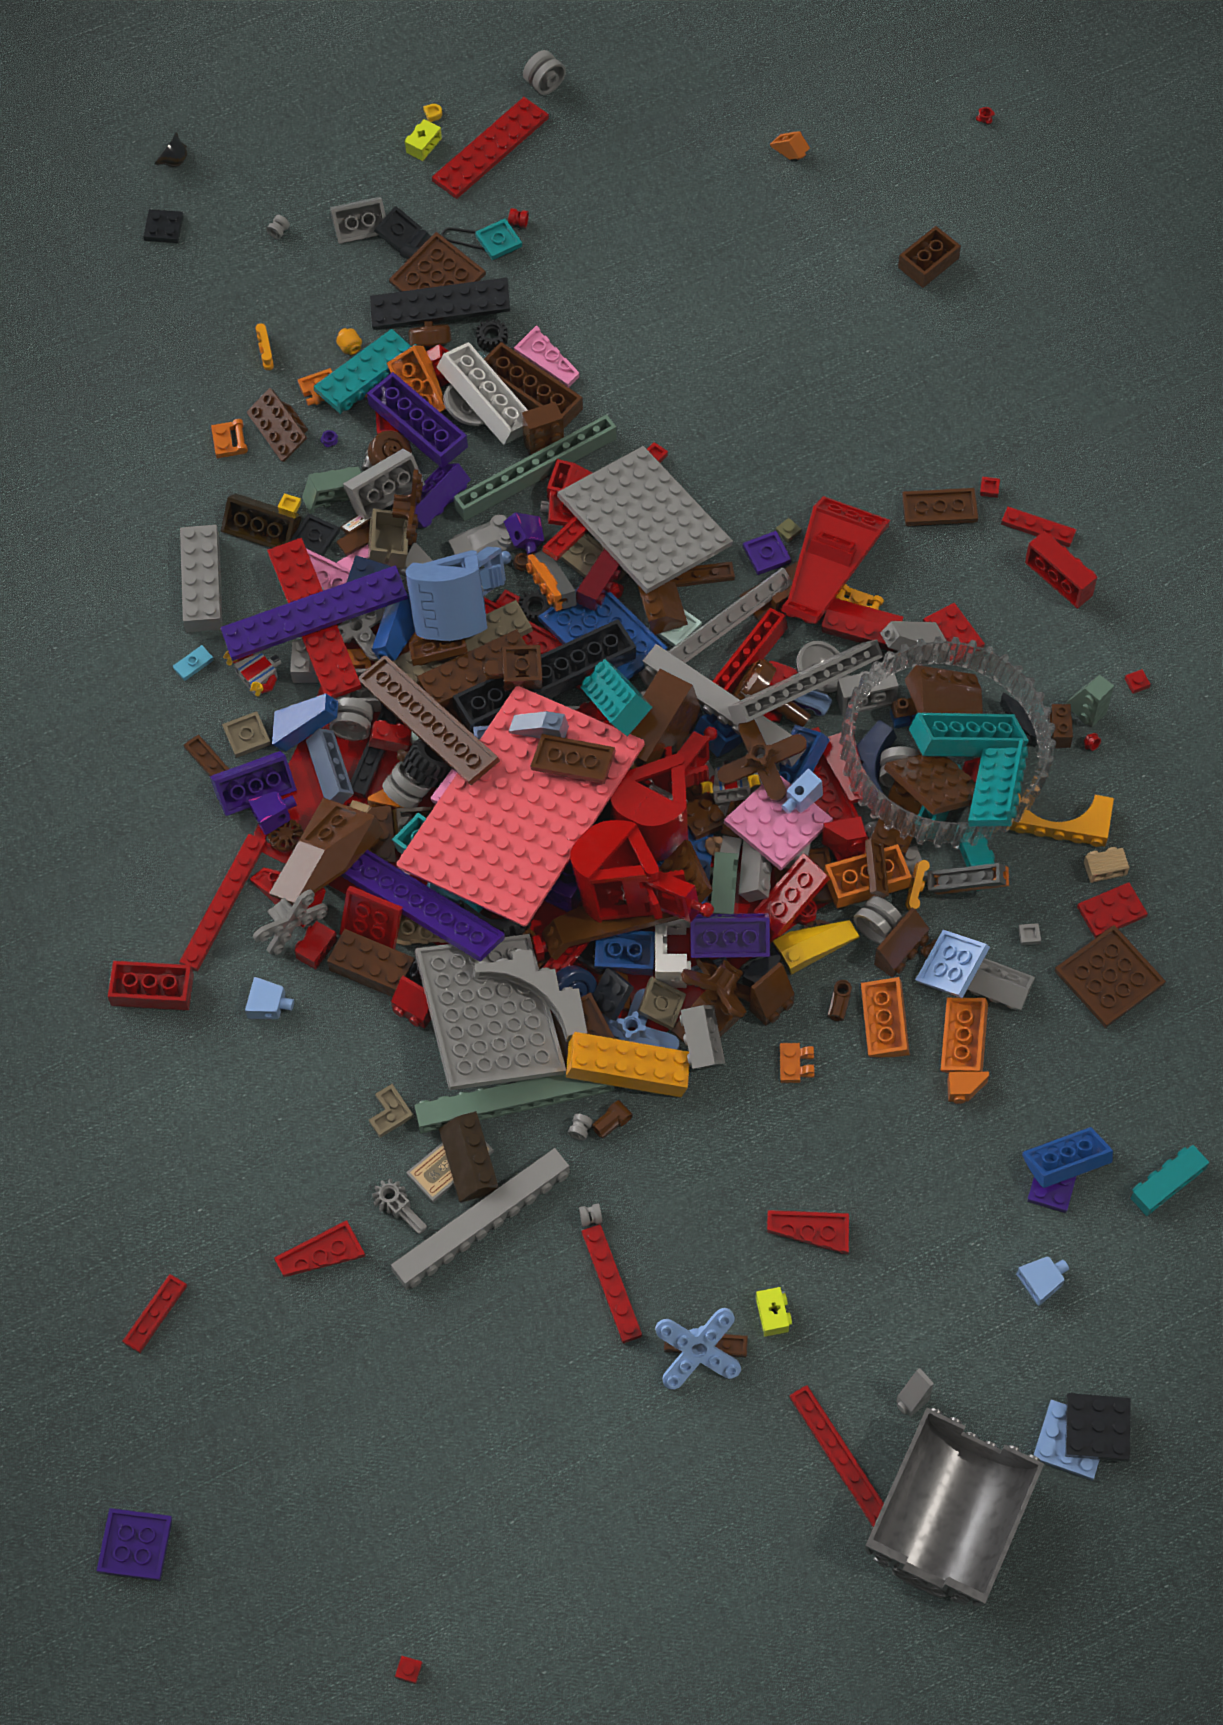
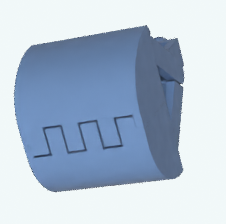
[405,547,512,641]

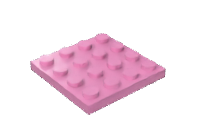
[724,776,833,871]

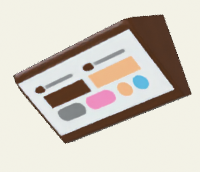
[340,515,371,535]

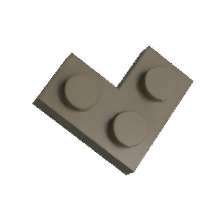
[369,1084,414,1138]

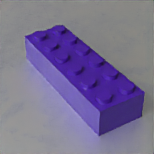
[367,372,468,469]

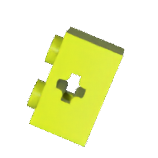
[405,119,442,161]
[756,1287,792,1337]

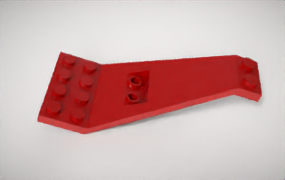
[781,496,890,624]

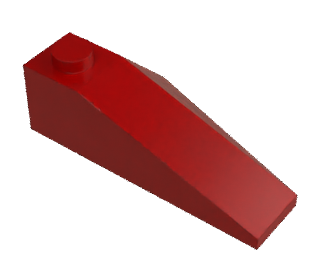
[250,867,326,928]

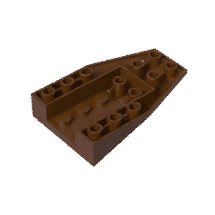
[269,798,384,904]

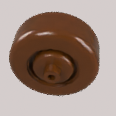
[408,321,452,350]
[368,430,412,466]

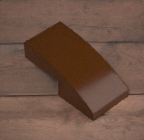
[336,527,369,557]

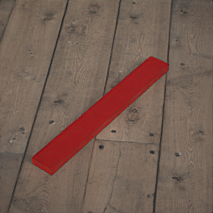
[789,1385,884,1527]

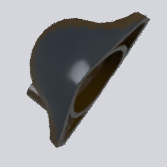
[155,132,187,167]

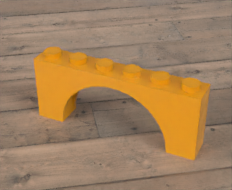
[992,794,1114,847]

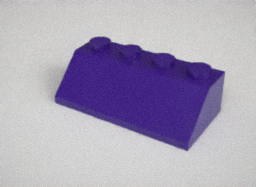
[415,463,471,528]
[210,751,297,816]

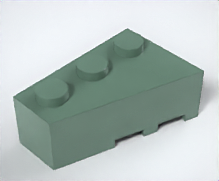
[302,466,361,514]
[1065,674,1114,727]
[707,852,738,914]

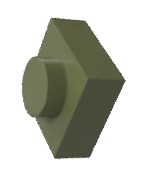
[776,518,801,543]

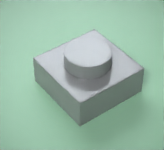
[1018,923,1041,946]

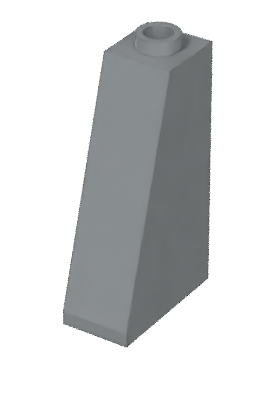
[880,621,953,663]

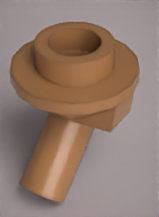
[705,836,723,856]

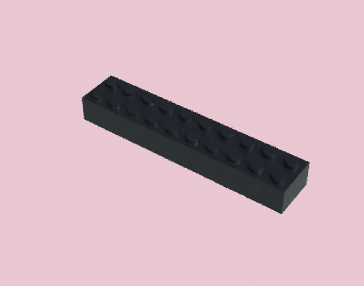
[453,619,636,735]

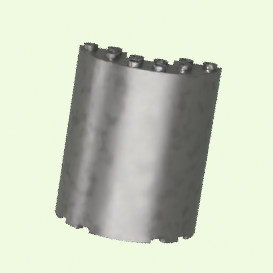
[865,1408,1044,1606]

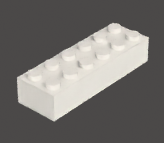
[437,342,528,445]

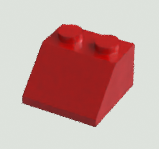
[821,816,866,857]
[391,976,431,1029]

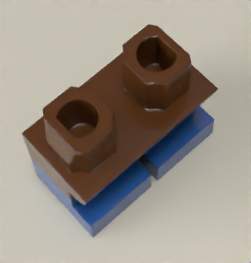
[890,698,918,729]

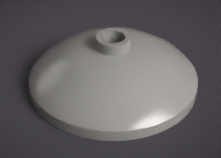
[443,384,485,426]
[797,641,845,693]

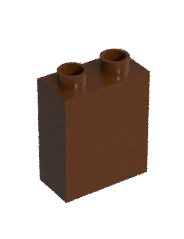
[628,669,702,785]

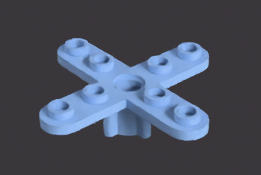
[655,1308,741,1389]

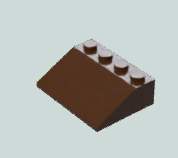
[904,665,983,714]

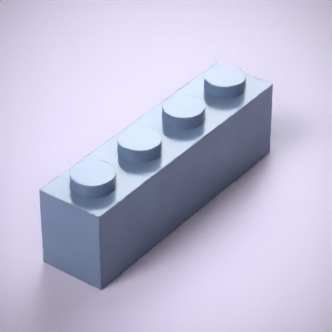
[306,728,354,804]

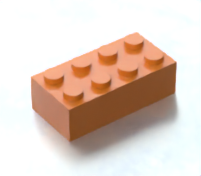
[824,844,912,908]

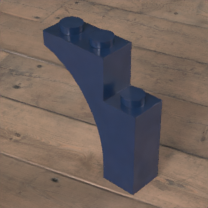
[857,720,897,806]

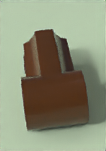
[827,980,852,1022]
[592,1100,633,1139]

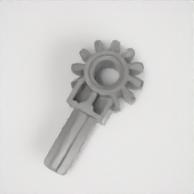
[372,1179,427,1234]

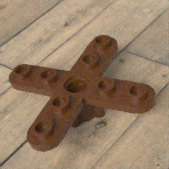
[392,469,423,547]
[717,719,807,802]
[681,957,751,1018]

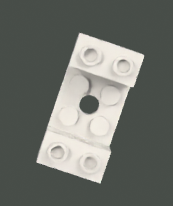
[655,919,691,988]

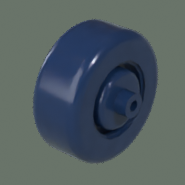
[556,965,597,997]

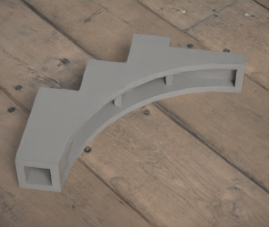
[473,948,587,1042]

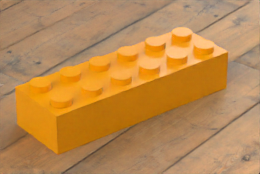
[566,1032,689,1098]

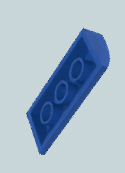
[779,725,830,785]
[1022,1127,1113,1188]

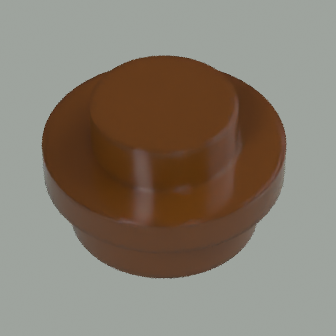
[513,553,528,571]

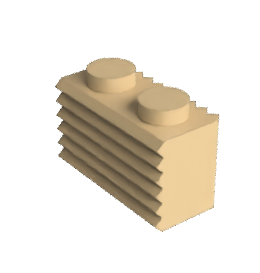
[1084,847,1129,883]

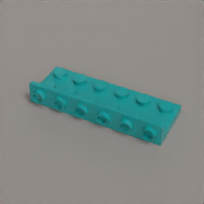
[314,329,416,414]
[968,740,1028,827]

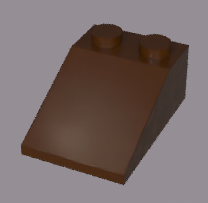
[750,962,795,1026]
[671,989,740,1044]

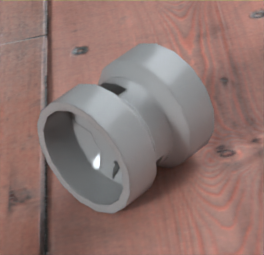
[266,215,290,239]
[567,1114,593,1141]
[579,1203,603,1227]

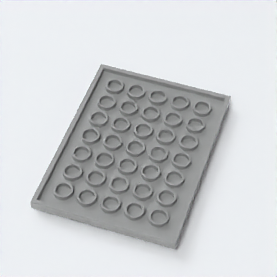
[557,446,733,594]
[415,934,566,1090]

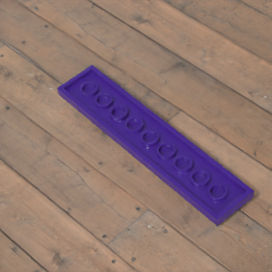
[220,565,408,661]
[341,850,505,962]

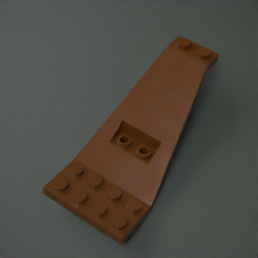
[541,839,713,960]

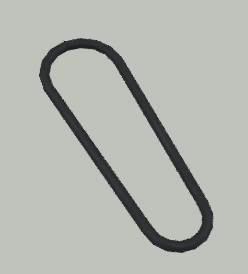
[442,227,485,250]

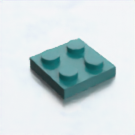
[475,218,522,260]

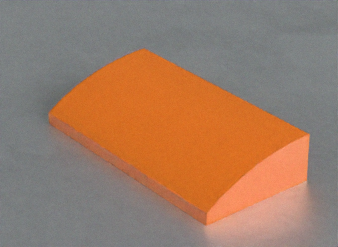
[861,977,910,1057]
[941,998,988,1073]

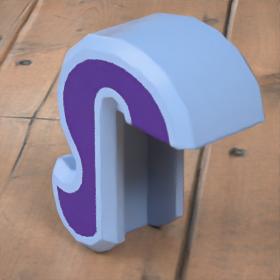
[792,690,833,716]

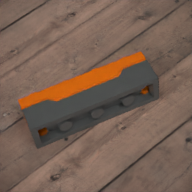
[526,551,576,611]
[928,863,1009,894]

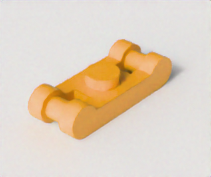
[255,323,274,370]
[836,584,884,610]
[905,860,930,910]

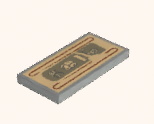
[406,1141,494,1203]

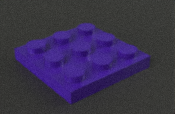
[97,1508,173,1581]

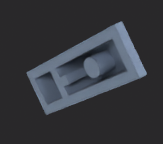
[509,711,569,738]

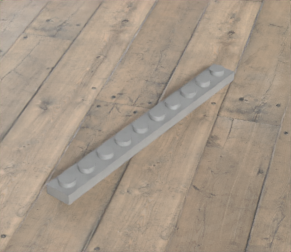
[638,568,792,688]

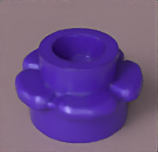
[321,430,338,447]

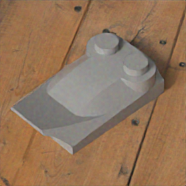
[448,515,517,555]

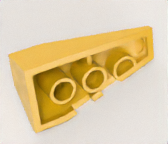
[773,920,860,974]

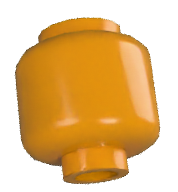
[336,328,362,355]

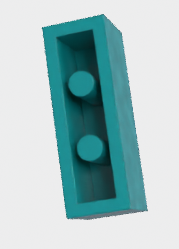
[957,827,995,891]

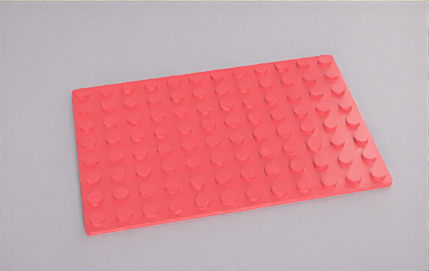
[397,686,645,926]

